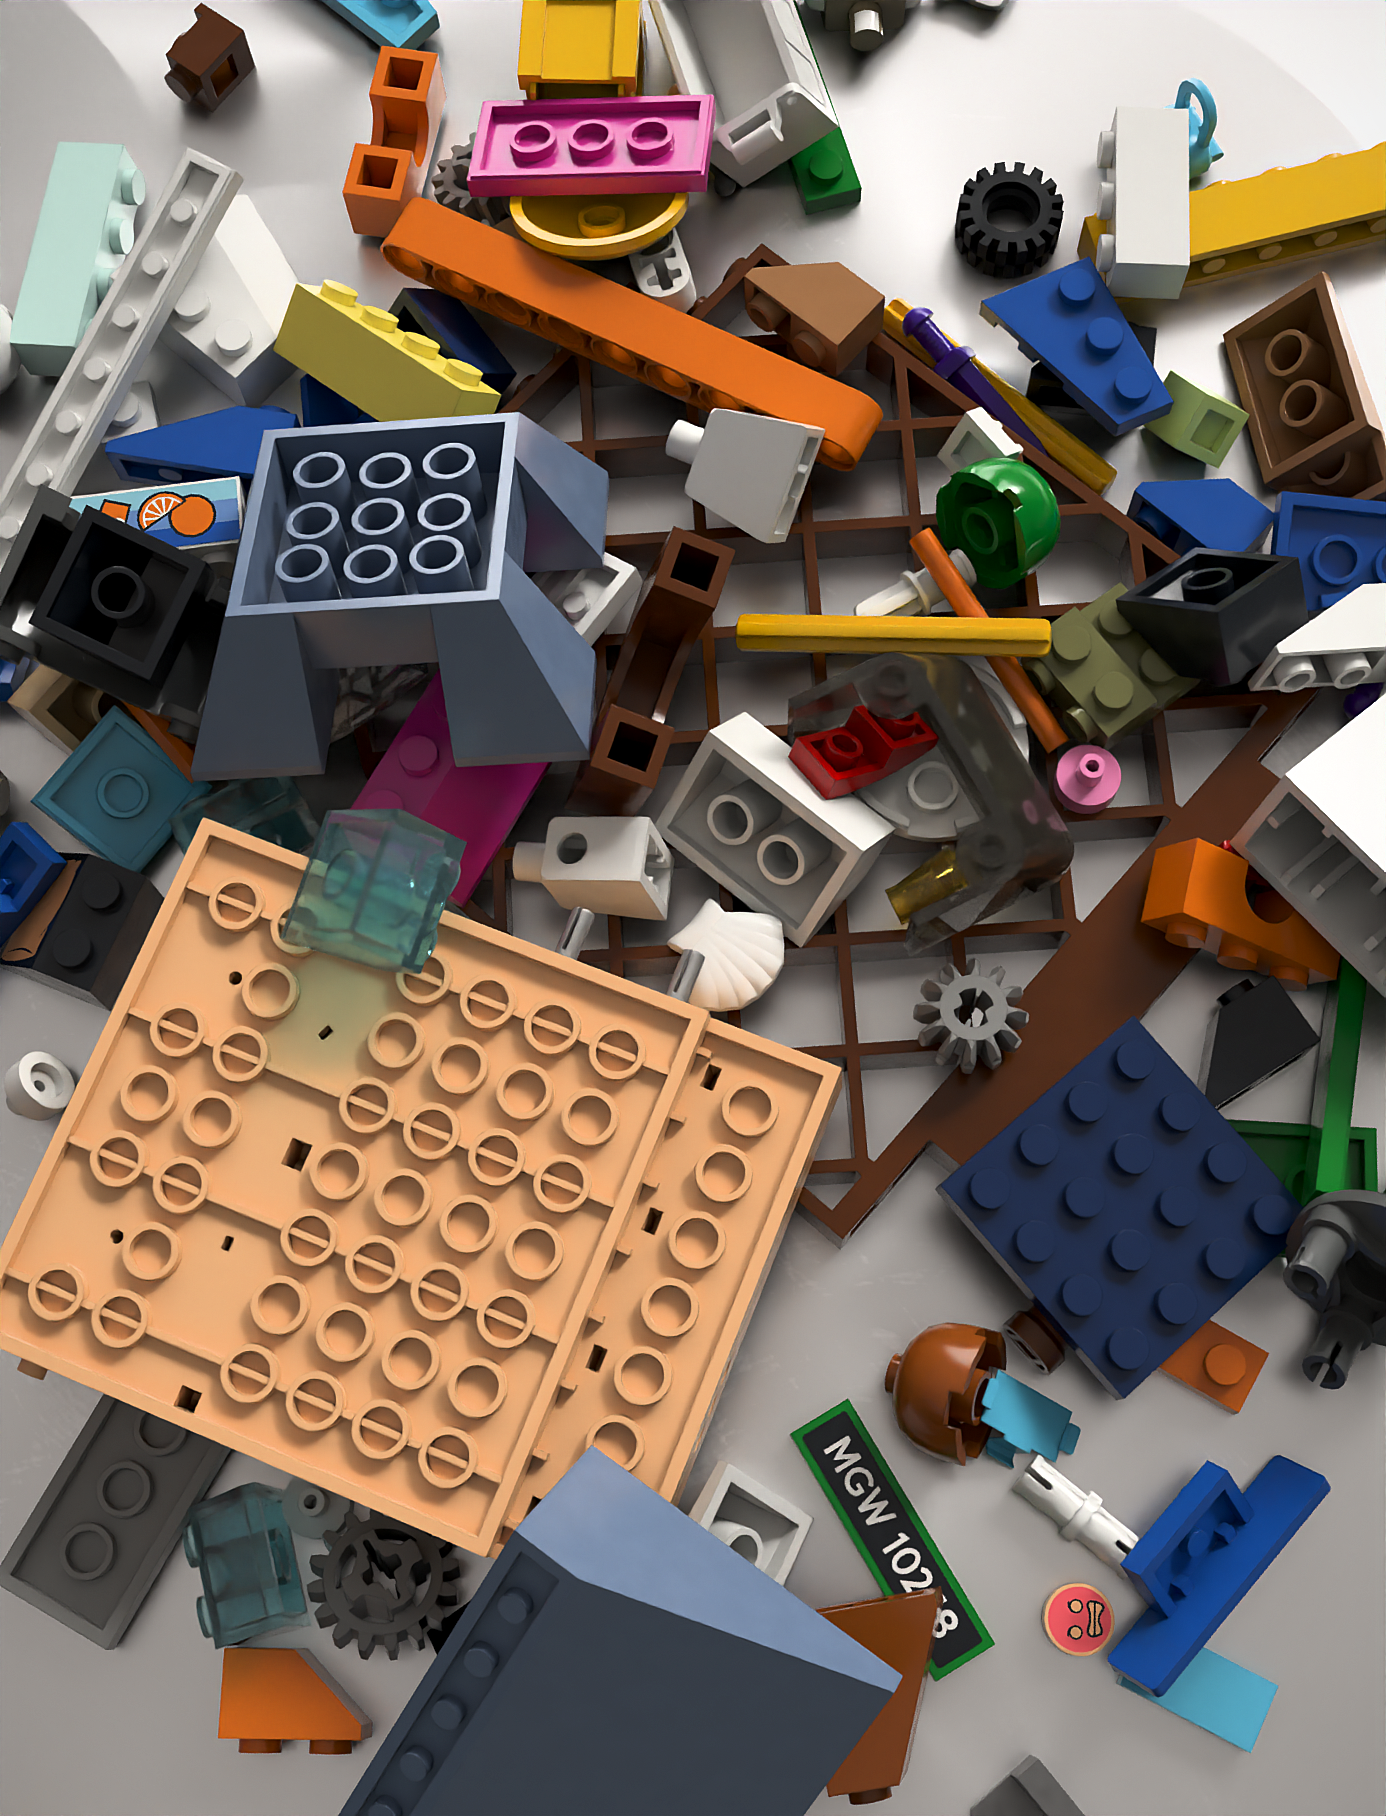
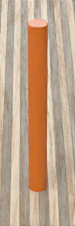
[909,527,1070,754]

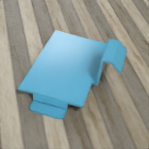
[980,1369,1081,1468]

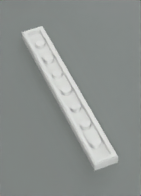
[0,147,244,572]

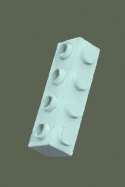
[9,142,146,376]

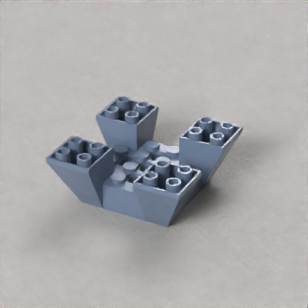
[190,412,610,781]

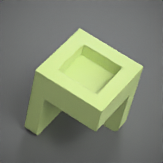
[1143,370,1250,469]

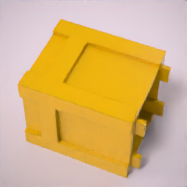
[517,0,647,100]

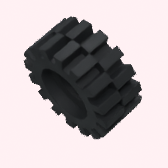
[955,162,1064,278]

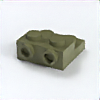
[1020,582,1201,751]

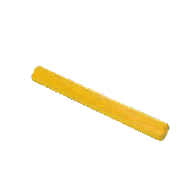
[882,298,1117,496]
[735,614,1052,657]

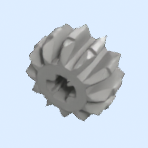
[913,957,1029,1074]

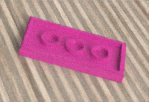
[467,94,716,197]

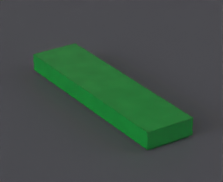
[1301,955,1367,1207]

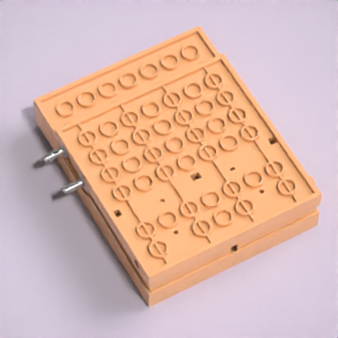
[0,817,842,1559]

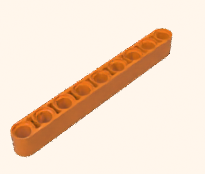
[380,197,883,472]

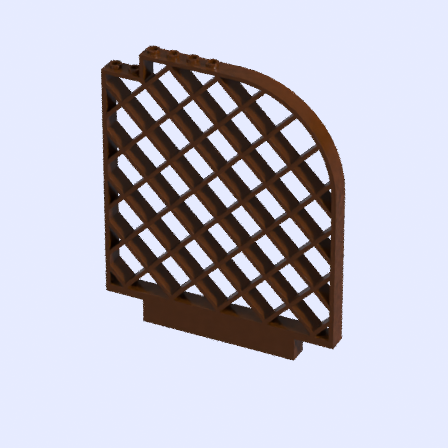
[349,243,1324,1250]

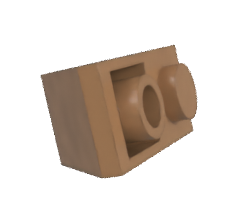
[744,262,885,378]

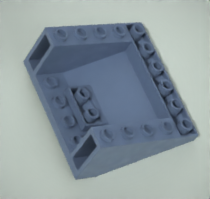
[338,1445,903,1816]

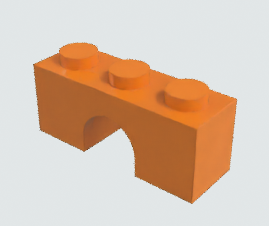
[342,45,447,238]
[1141,838,1341,992]

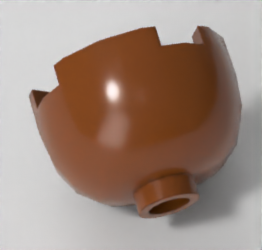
[885,1322,1007,1466]

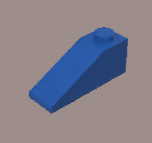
[105,405,302,495]

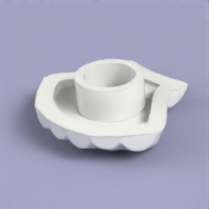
[667,898,784,1012]

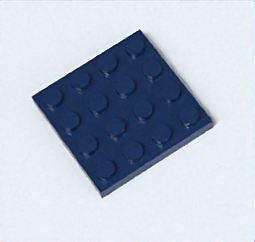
[935,1016,1303,1400]

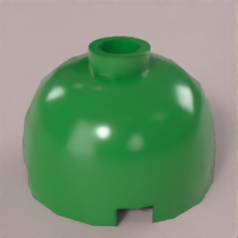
[936,458,1061,589]

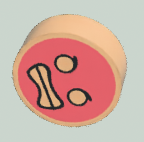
[1041,1583,1115,1656]

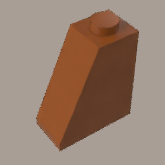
[814,1586,944,1805]

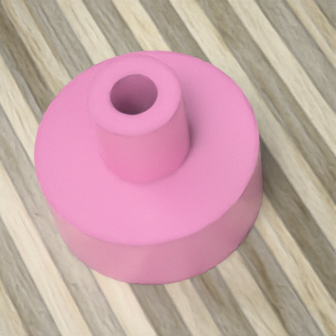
[1053,745,1121,814]

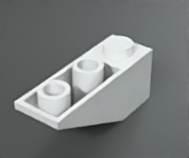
[1248,583,1386,692]

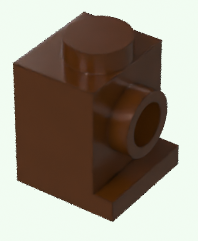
[164,3,256,113]

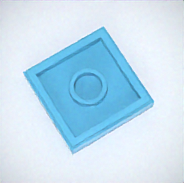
[30,705,213,873]

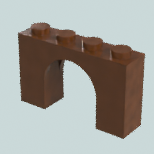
[564,526,736,817]

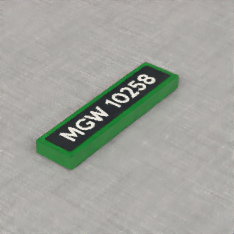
[790,1399,995,1682]

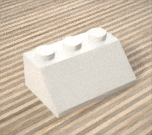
[654,712,896,948]

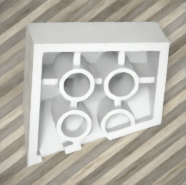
[110,194,301,408]

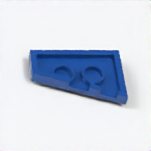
[979,256,1174,437]

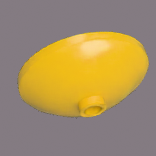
[510,192,689,261]

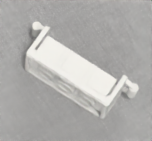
[648,0,839,187]

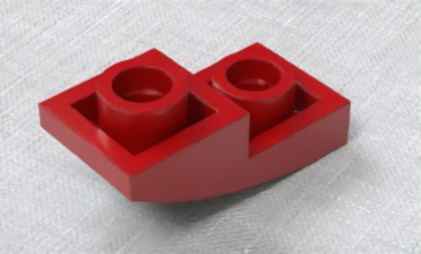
[788,696,939,800]

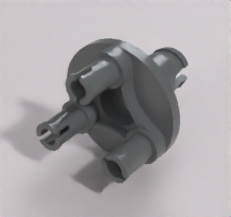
[1283,1188,1386,1390]

